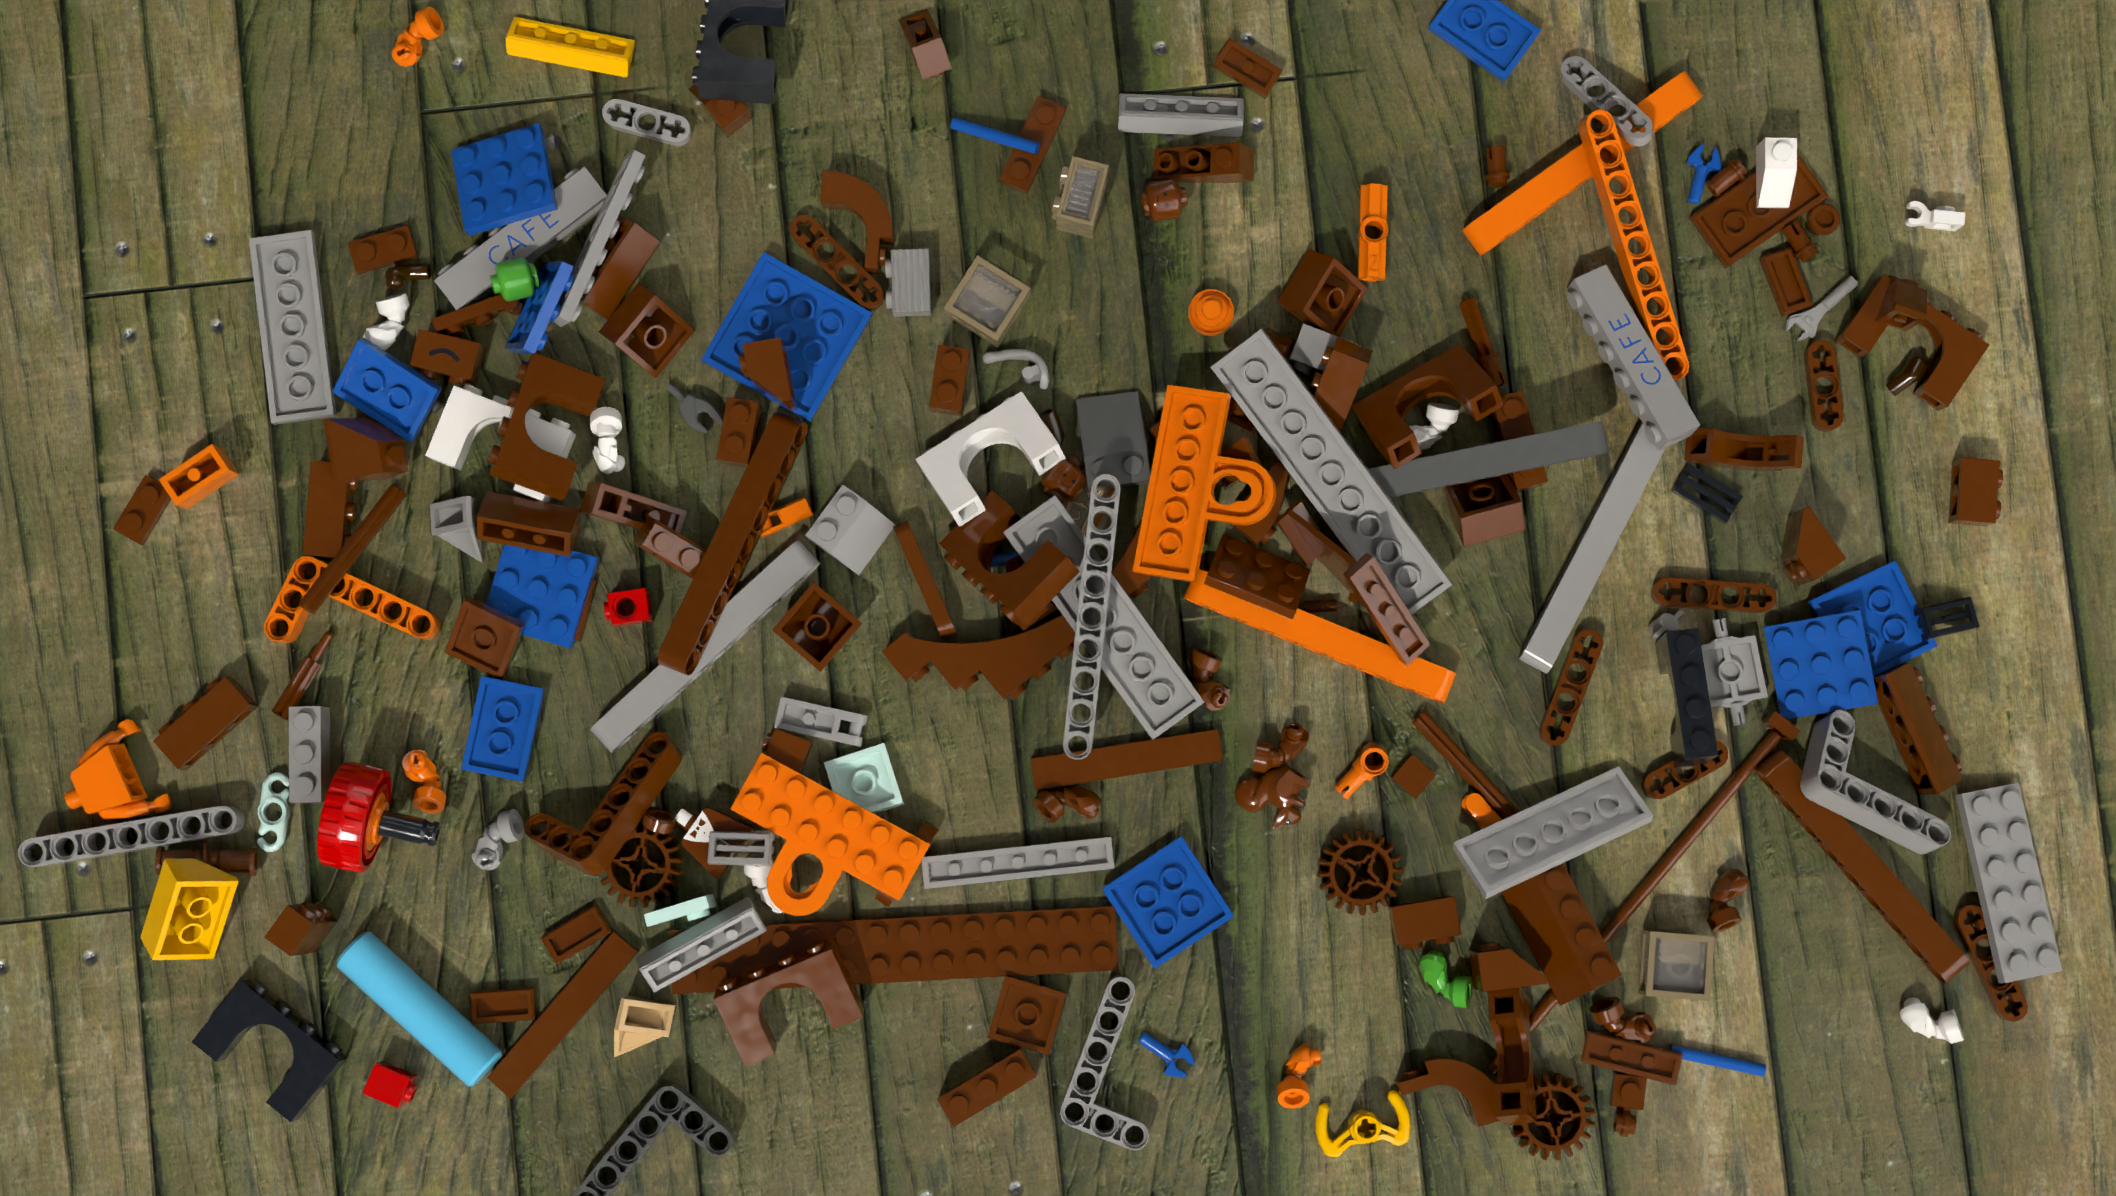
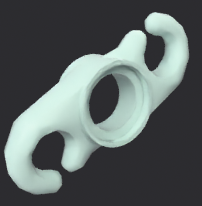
[257,772,290,852]

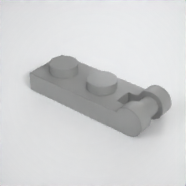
[774,697,868,747]

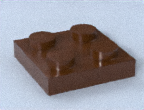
[444,596,525,680]
[987,975,1067,1055]

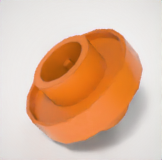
[1188,289,1234,336]

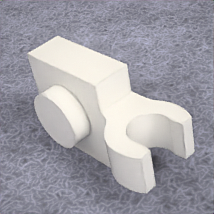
[1905,201,1965,231]

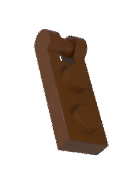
[432,294,524,337]

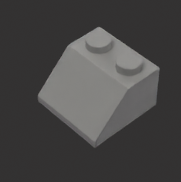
[805,485,895,576]

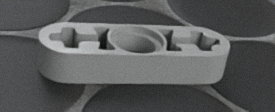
[602,99,692,146]

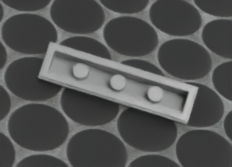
[1118,93,1244,137]
[637,897,767,993]

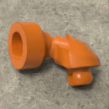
[391,6,444,67]
[402,750,447,813]
[1277,1042,1322,1109]

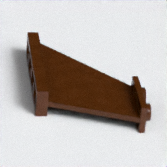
[1275,500,1430,666]

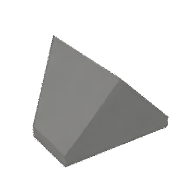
[430,496,483,563]

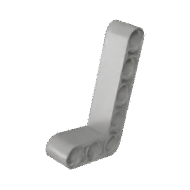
[1800,710,1951,855]
[1060,975,1149,1150]

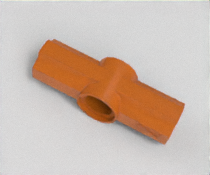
[1357,183,1388,282]

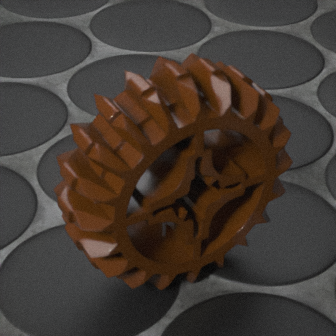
[600,823,684,908]
[1317,829,1403,915]
[1510,1072,1595,1160]

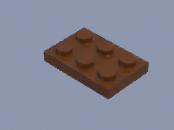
[1204,534,1311,620]

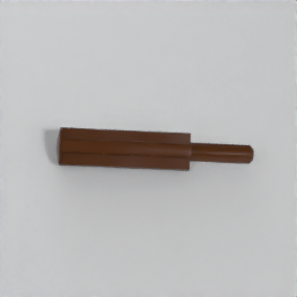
[272,632,333,720]

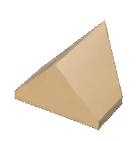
[614,995,675,1058]

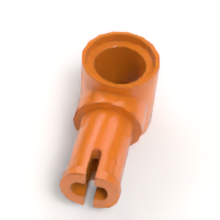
[1333,742,1389,800]

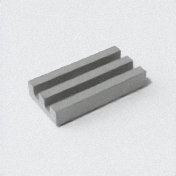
[707,831,775,866]

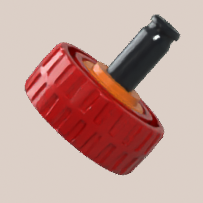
[317,762,441,873]

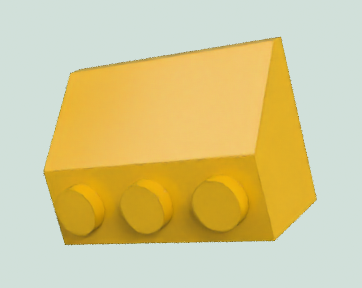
[141,859,239,960]

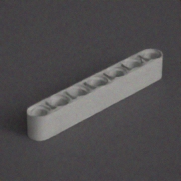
[18,806,245,867]

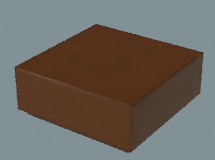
[1761,711,1800,741]
[1391,754,1436,799]

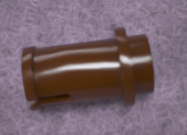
[1485,146,1510,187]
[1705,159,1747,197]
[1781,221,1819,263]

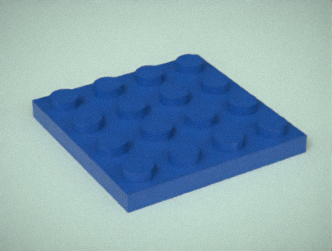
[701,252,873,423]

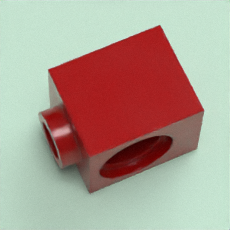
[604,588,654,627]
[362,1061,418,1108]

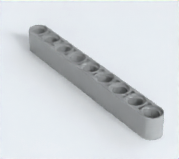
[1518,421,1665,674]
[1063,474,1120,760]
[590,540,820,754]

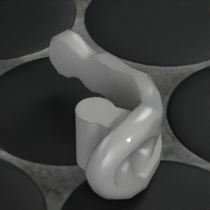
[982,349,1050,389]

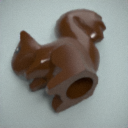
[1235,764,1311,829]

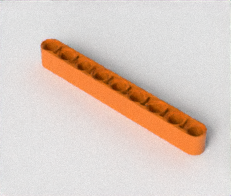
[1462,71,1704,256]
[1578,109,1689,380]
[1183,569,1456,703]

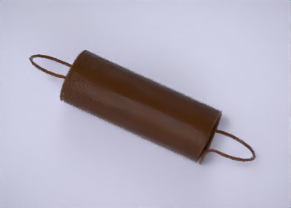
[1298,599,1347,613]

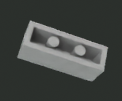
[289,706,331,803]

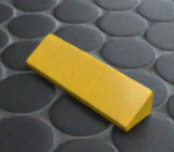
[506,17,635,77]

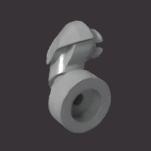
[472,809,524,870]

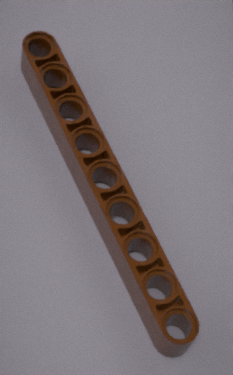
[658,412,808,676]
[1755,749,1970,984]

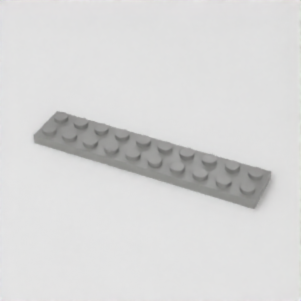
[1211,328,1453,614]

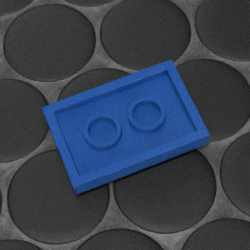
[1428,0,1541,83]
[332,338,442,442]
[461,676,545,782]

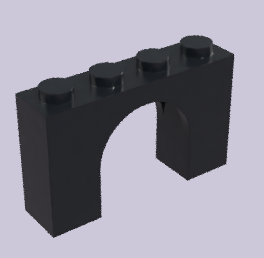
[692,0,789,104]
[1655,628,1718,768]
[192,979,347,1122]

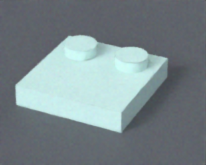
[824,743,904,814]
[643,894,717,927]

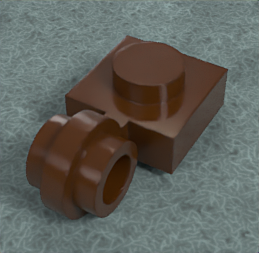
[1609,1073,1647,1137]

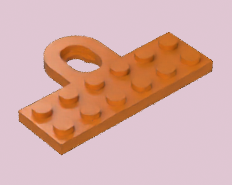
[1133,385,1276,583]
[730,753,931,916]

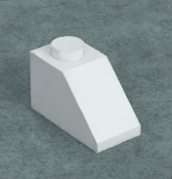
[1756,137,1797,208]

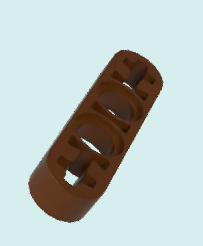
[790,214,884,311]
[893,520,956,639]
[1650,577,1777,613]
[1539,629,1603,746]
[1953,904,2028,1022]

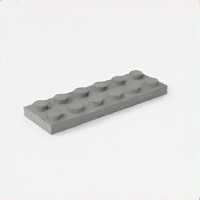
[249,230,337,425]
[1453,766,1653,899]
[1956,783,2062,983]

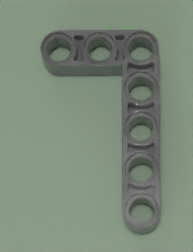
[573,1083,736,1196]

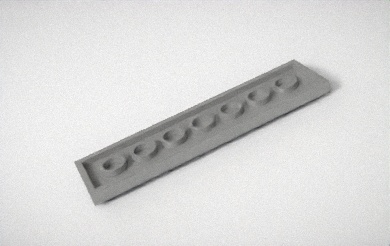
[1003,495,1205,740]

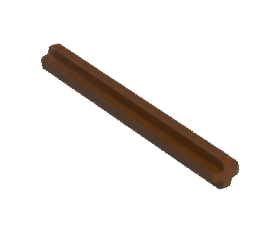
[299,485,406,614]
[1412,711,1520,820]

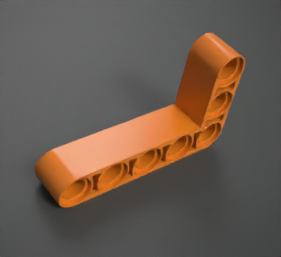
[264,556,441,644]

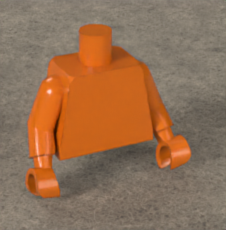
[64,719,172,820]

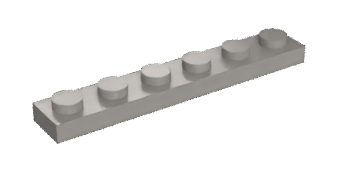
[550,150,646,327]
[921,837,1115,889]

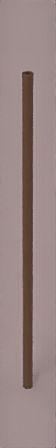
[1486,730,1782,1076]

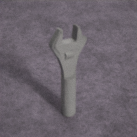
[1785,276,1858,342]

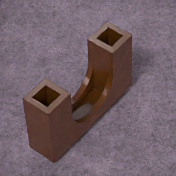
[1834,274,1989,411]
[1352,343,1503,470]
[487,353,605,501]
[939,490,1080,626]
[713,940,865,1067]

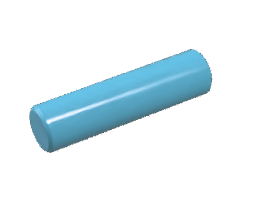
[337,931,502,1087]

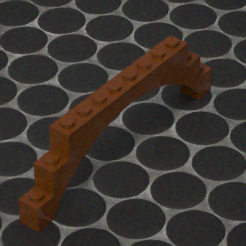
[882,422,1161,700]

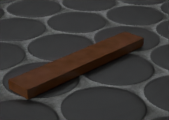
[1030,729,1223,790]
[487,931,639,1099]

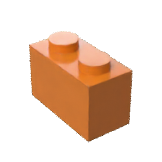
[158,444,240,510]

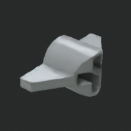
[1648,609,1684,640]

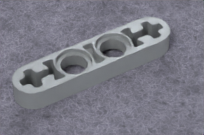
[1561,56,1653,146]

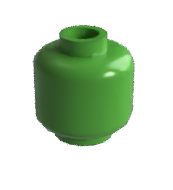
[490,257,539,302]

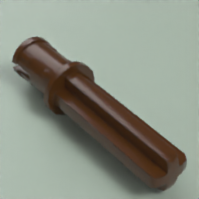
[1459,297,1508,388]

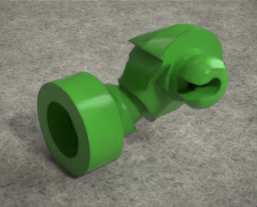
[1420,949,1472,1008]

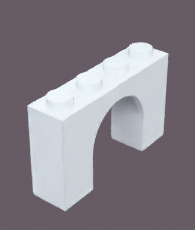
[425,384,576,503]
[915,391,1066,527]

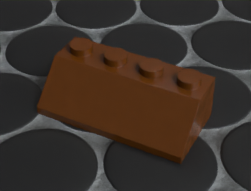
[1873,662,1963,795]
[1501,863,1622,1006]

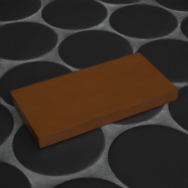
[1689,153,1829,269]

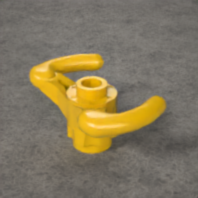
[1315,1090,1411,1157]

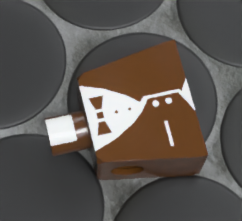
[675,806,755,879]

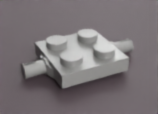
[1701,618,1768,726]

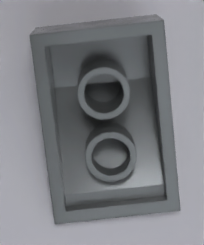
[1076,391,1150,492]

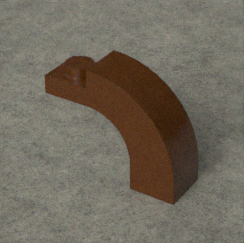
[820,170,894,274]
[1684,428,1804,471]
[1394,1056,1500,1127]

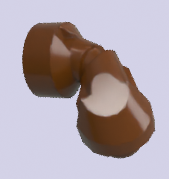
[1189,647,1231,711]
[1252,723,1309,773]
[1033,786,1101,823]
[1707,869,1749,933]
[1589,997,1656,1043]

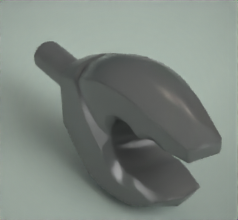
[666,383,724,434]

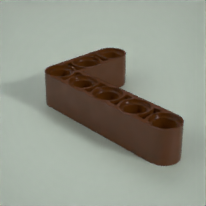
[524,731,682,876]

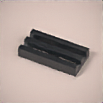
[1671,463,1743,524]
[1913,597,1980,641]

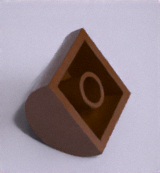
[772,582,862,672]

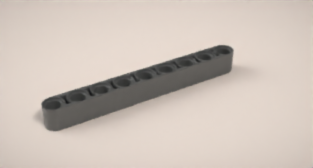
[1368,421,1608,498]

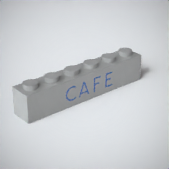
[434,166,607,310]
[1566,264,1700,451]

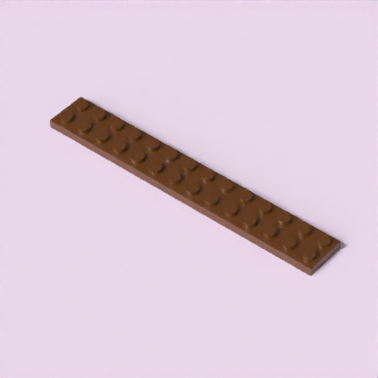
[670,906,1118,994]

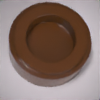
[1806,204,1840,237]
[642,808,676,834]

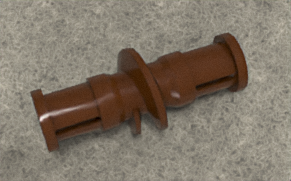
[155,840,258,876]

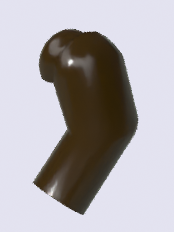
[384,264,431,289]
[1886,356,1928,396]
[1041,408,1065,447]

